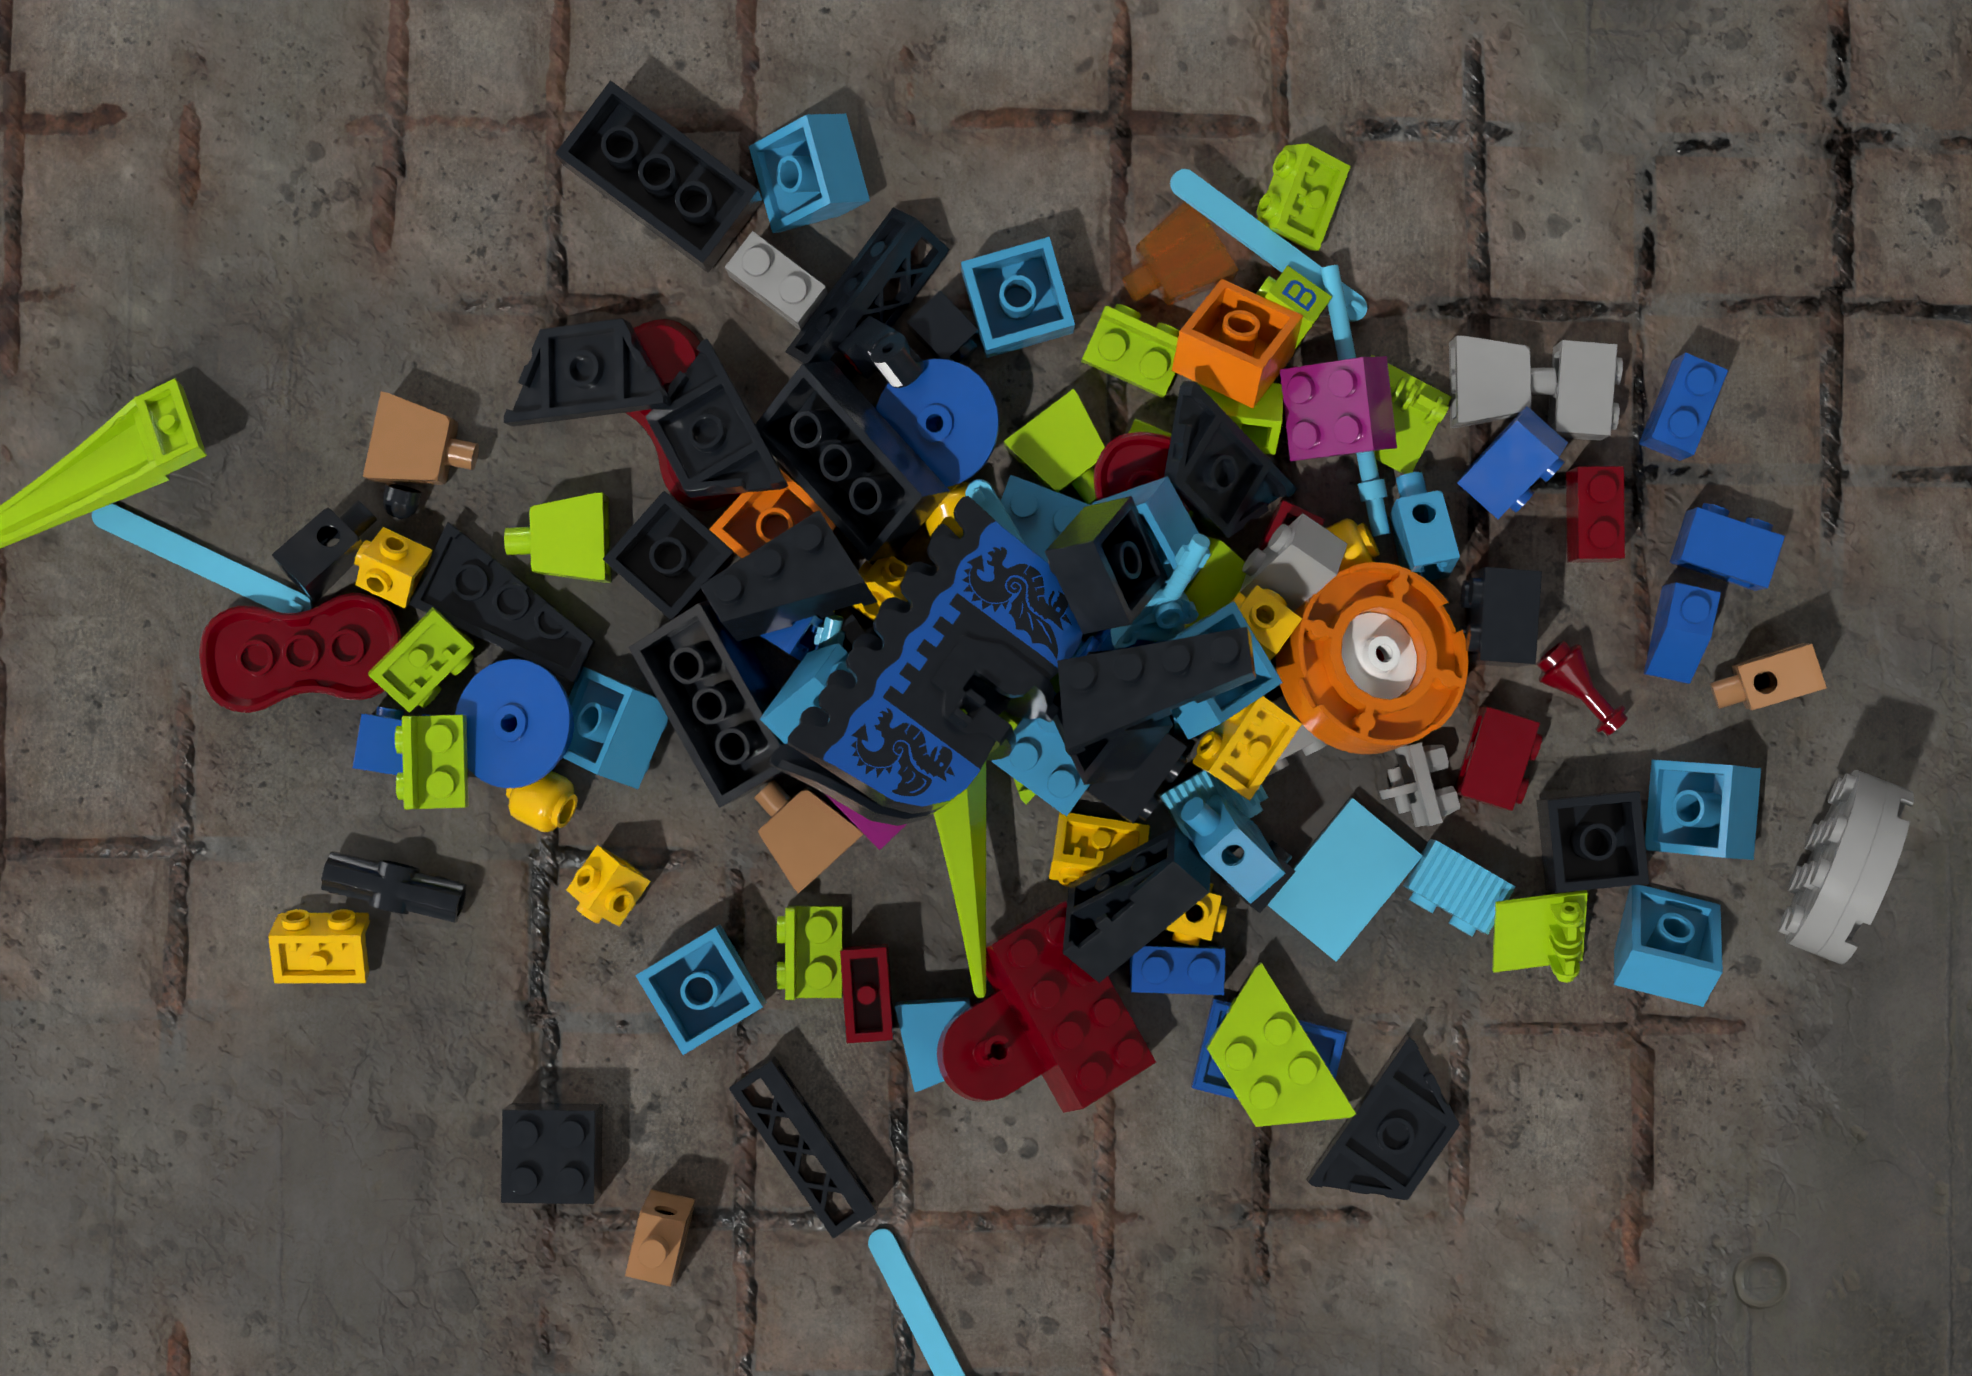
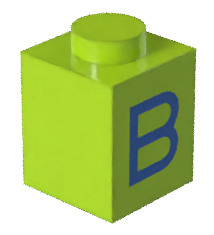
[1256,265,1332,349]

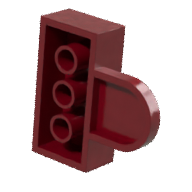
[937,901,1156,1113]

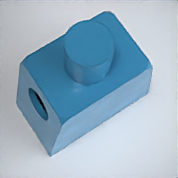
[1390,472,1460,582]
[1181,794,1286,904]
[895,997,972,1092]

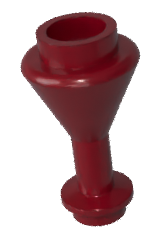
[1536,640,1628,736]

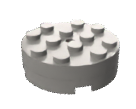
[1778,770,1914,965]

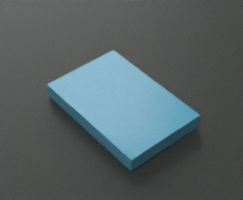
[1267,798,1423,962]

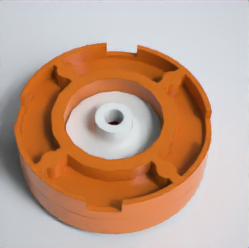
[1276,562,1468,754]

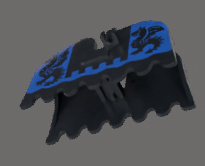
[769,496,1083,826]

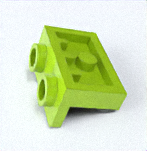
[1257,144,1351,251]
[1081,304,1179,399]
[368,607,475,713]
[395,715,469,810]
[777,906,843,1000]

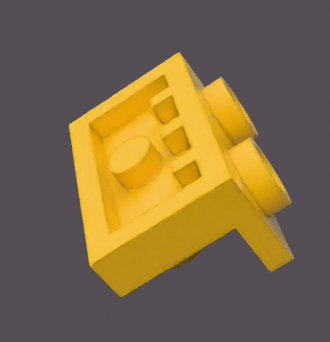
[1193,696,1302,801]
[1049,812,1150,887]
[268,909,370,983]

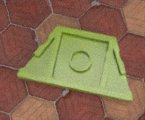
[1205,962,1356,1127]

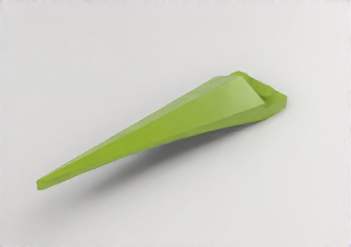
[0,378,207,548]
[933,708,986,998]

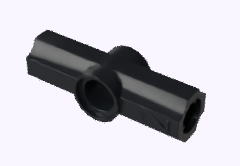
[321,851,467,923]

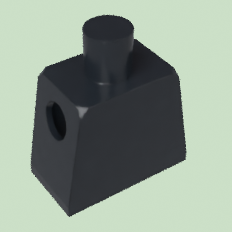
[272,500,377,603]

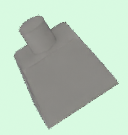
[1449,336,1556,428]

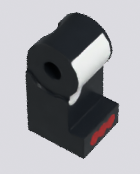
[837,316,924,388]

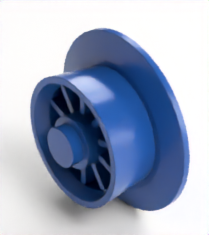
[876,359,999,487]
[455,659,574,788]

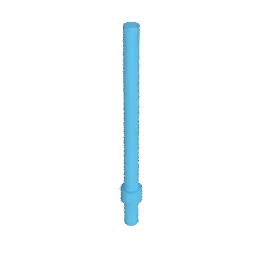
[1320,265,1390,537]

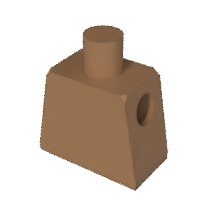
[363,391,479,485]
[1710,643,1827,710]
[754,780,864,893]
[625,1189,696,1287]

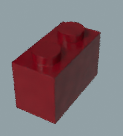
[1566,466,1625,563]
[1454,706,1542,811]
[840,944,895,1044]

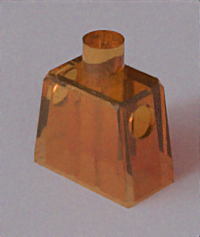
[1122,202,1239,306]

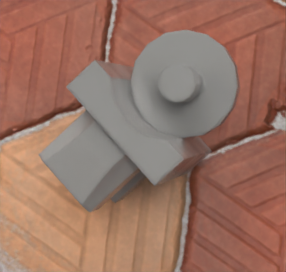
[1379,742,1460,827]

